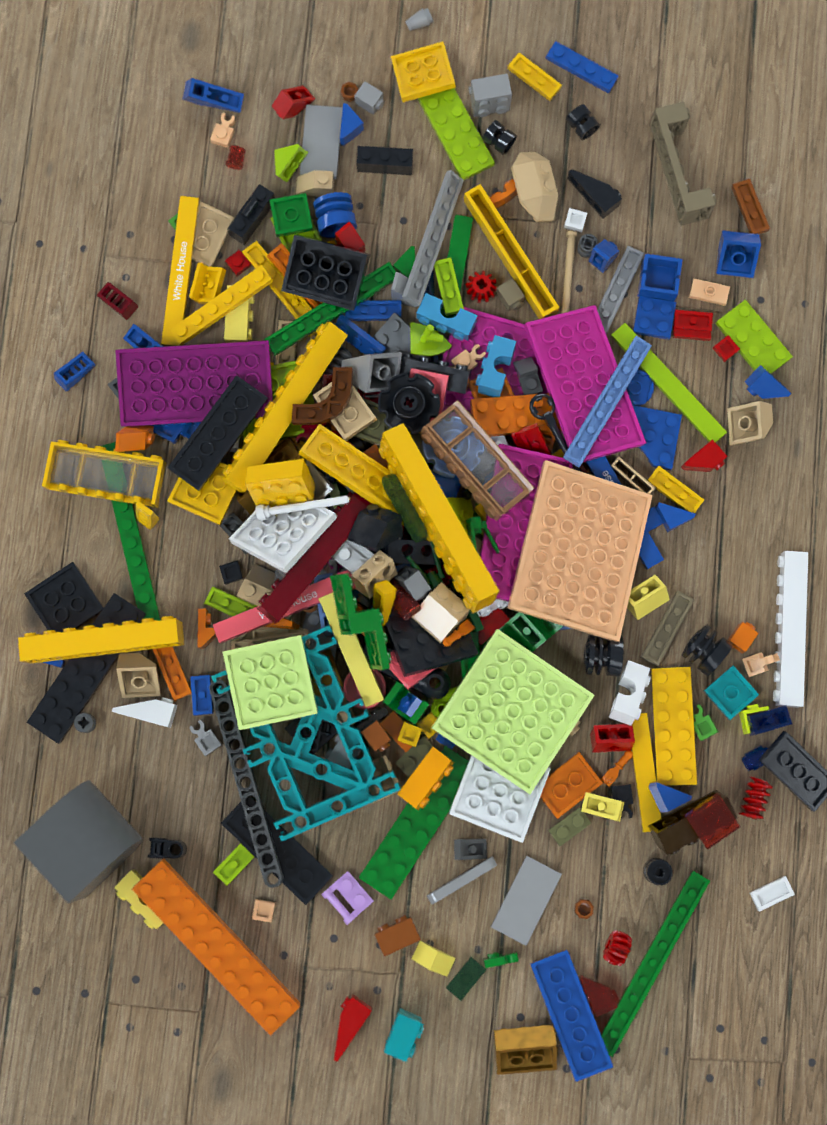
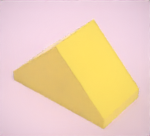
[411,941,456,976]

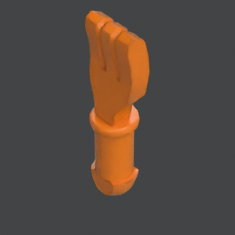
[443,619,475,646]
[601,751,633,787]

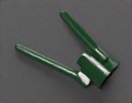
[407,541,445,591]

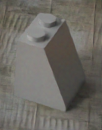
[341,352,402,393]

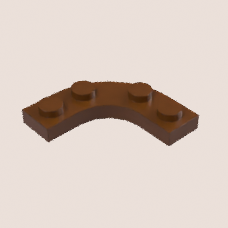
[292,367,353,425]

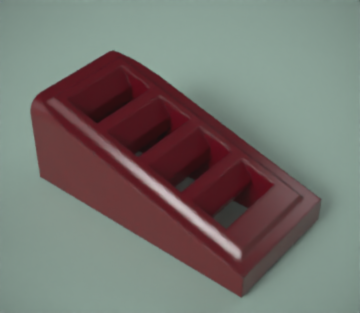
[96,282,138,320]

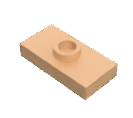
[689,278,730,306]

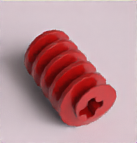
[738,776,773,820]

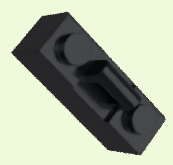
[227,184,275,245]

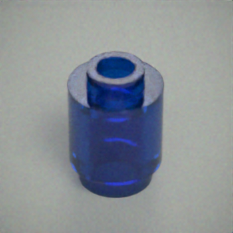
[741,745,768,772]

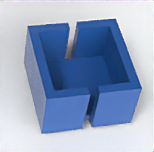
[637,253,683,302]

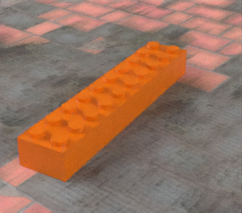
[132,858,300,1036]

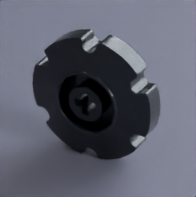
[378,373,440,435]

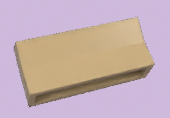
[611,456,656,494]

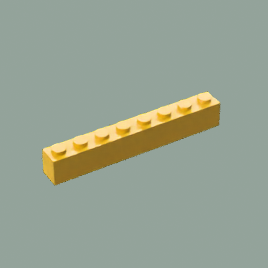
[464,184,559,319]

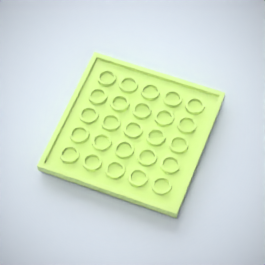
[431,629,595,794]

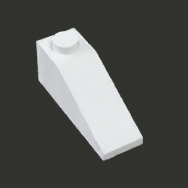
[112,697,177,728]

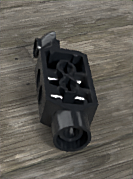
[368,534,445,565]
[338,633,451,700]

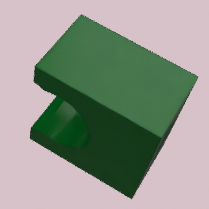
[383,682,429,726]

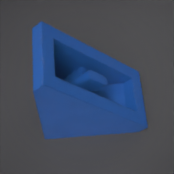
[340,103,364,146]
[655,502,695,533]
[649,782,692,812]

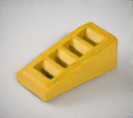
[136,501,160,530]
[373,580,396,626]

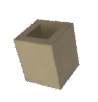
[496,278,525,311]

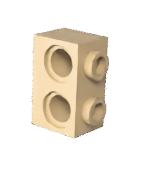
[351,550,397,599]

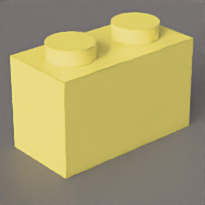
[627,575,670,620]

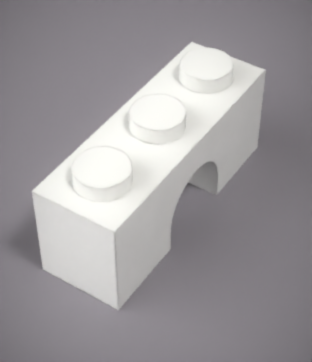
[609,660,651,726]

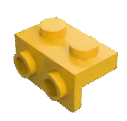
[189,263,226,305]

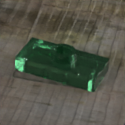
[446,956,486,1001]

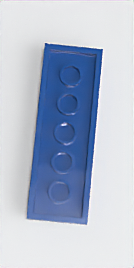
[530,950,614,1082]

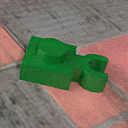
[483,952,519,968]

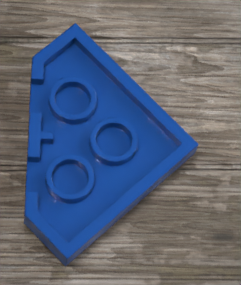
[632,405,682,471]

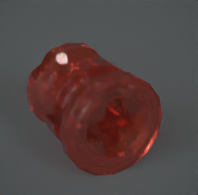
[225,145,246,170]

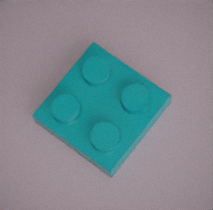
[703,665,759,720]

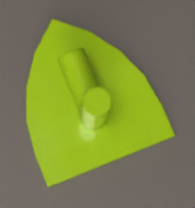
[410,322,452,356]

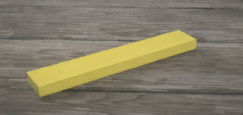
[319,592,385,707]

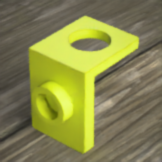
[739,704,769,734]

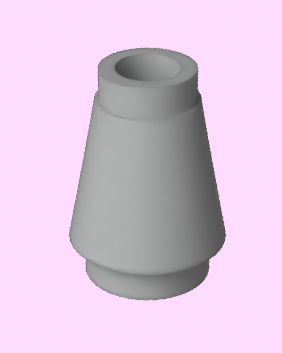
[405,8,434,31]

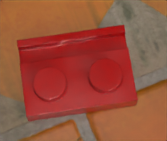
[673,310,713,341]
[511,423,552,455]

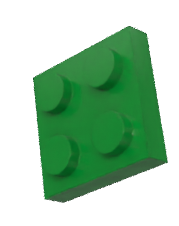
[270,193,313,237]

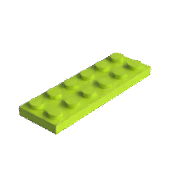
[417,88,495,180]

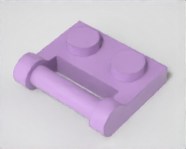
[321,871,374,925]

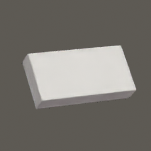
[750,876,795,912]

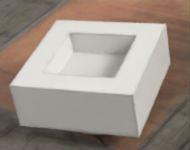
[564,208,587,232]

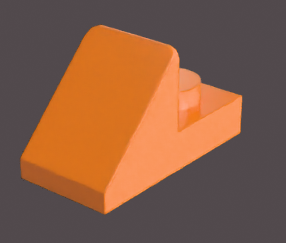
[197,609,217,649]

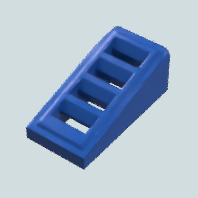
[54,352,95,392]

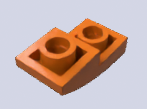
[489,179,517,208]

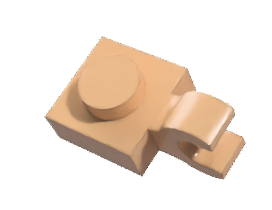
[742,652,780,677]

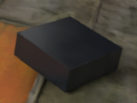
[219,560,243,585]

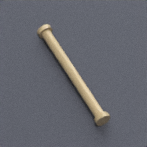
[561,231,578,314]

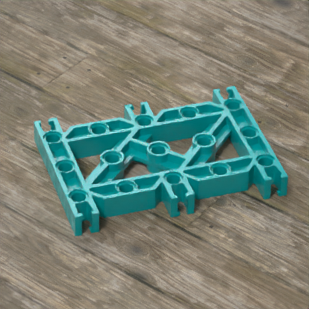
[211,625,401,842]

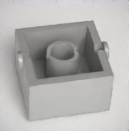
[468,74,512,117]

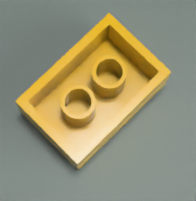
[245,459,315,507]

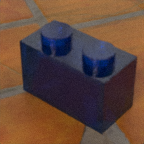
[747,705,792,736]

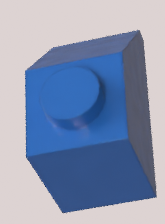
[589,239,619,273]
[745,365,791,399]

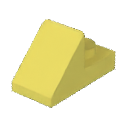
[581,792,625,822]

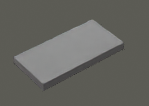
[300,105,343,179]
[491,856,562,946]

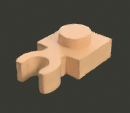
[210,113,235,148]
[451,344,486,370]

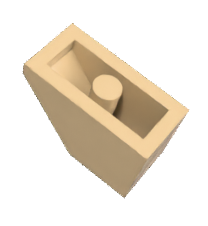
[296,170,334,197]

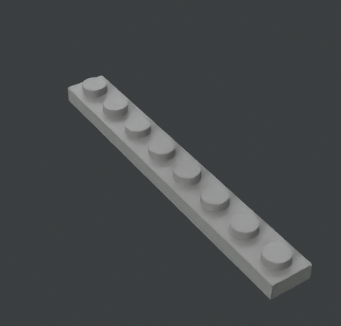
[402,170,464,307]

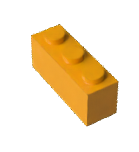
[397,747,454,810]

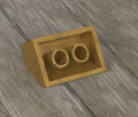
[494,1025,557,1075]

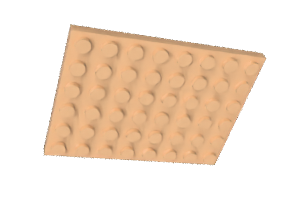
[507,460,652,642]

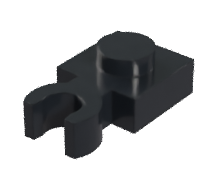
[611,784,634,820]

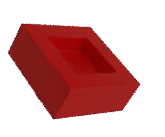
[225,250,251,277]
[713,335,740,362]

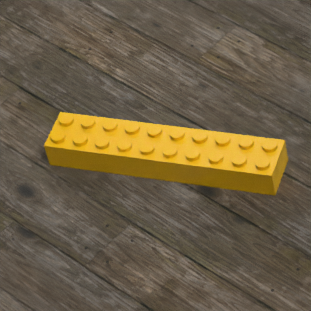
[379,423,499,613]

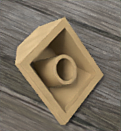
[727,401,773,446]
[116,653,161,698]

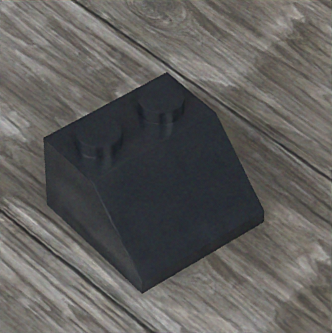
[348,504,403,552]

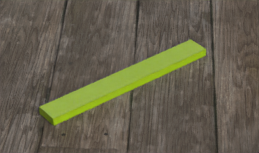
[611,323,727,443]

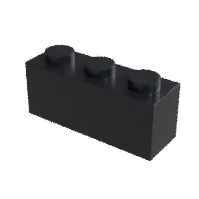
[356,146,413,176]

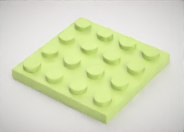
[223,635,318,730]

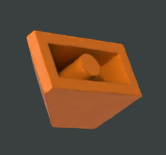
[115,425,155,452]

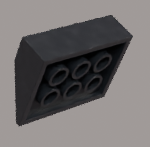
[281,235,370,311]

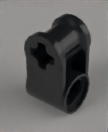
[147,837,187,859]

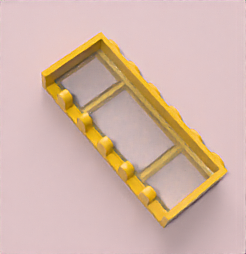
[42,440,167,508]

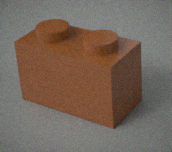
[361,721,391,753]
[374,915,421,957]

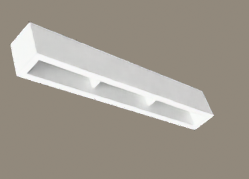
[773,551,808,708]

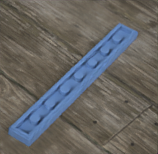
[563,336,652,468]

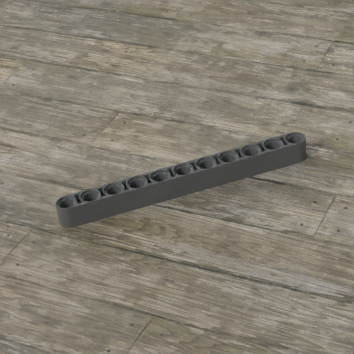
[209,680,284,888]

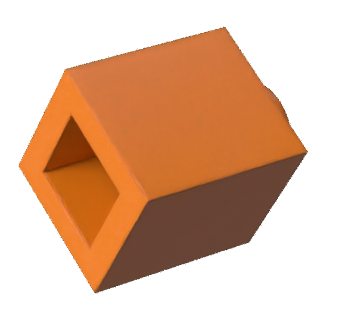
[728,622,759,654]

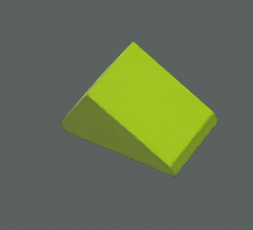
[274,144,308,183]

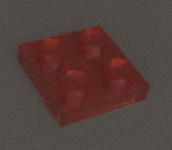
[684,793,740,850]

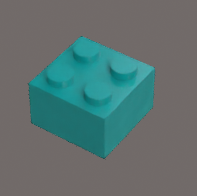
[384,1008,424,1062]

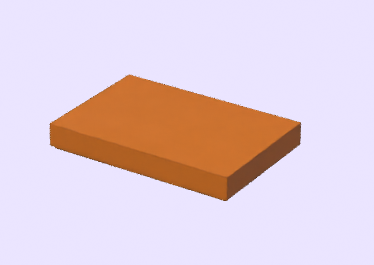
[540,752,603,819]

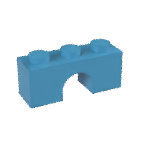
[416,293,478,341]
[476,335,516,397]

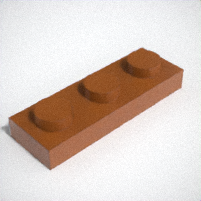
[731,179,770,234]

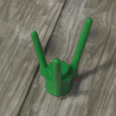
[465,516,500,554]

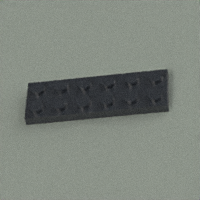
[167,375,268,491]
[220,797,333,905]

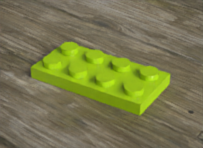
[715,299,793,374]

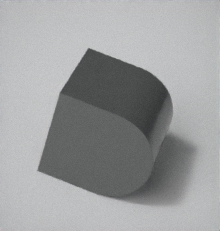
[13,780,144,903]

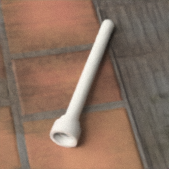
[256,496,350,521]

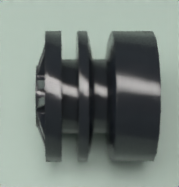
[681,624,733,676]
[584,634,624,677]

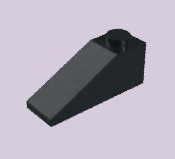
[567,169,622,219]

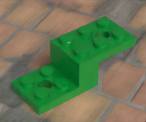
[330,573,391,670]
[480,612,563,652]

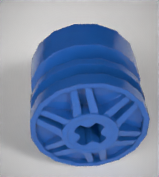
[313,192,357,238]

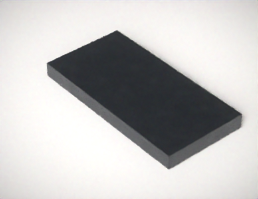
[759,731,827,812]

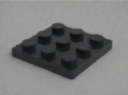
[24,562,104,633]

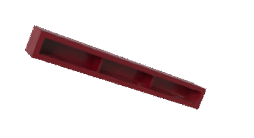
[257,491,372,624]

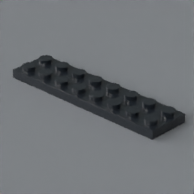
[26,593,146,744]

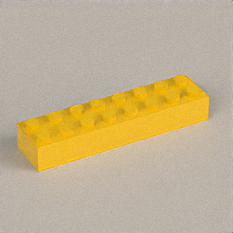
[18,616,185,664]

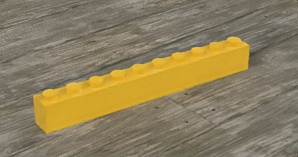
[221,322,348,493]

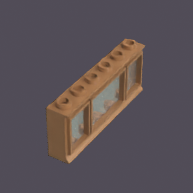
[420,400,534,521]

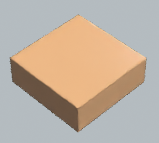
[252,899,275,923]

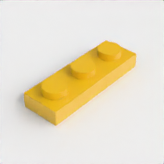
[507,52,562,101]
[648,466,704,513]

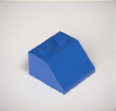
[716,230,761,278]

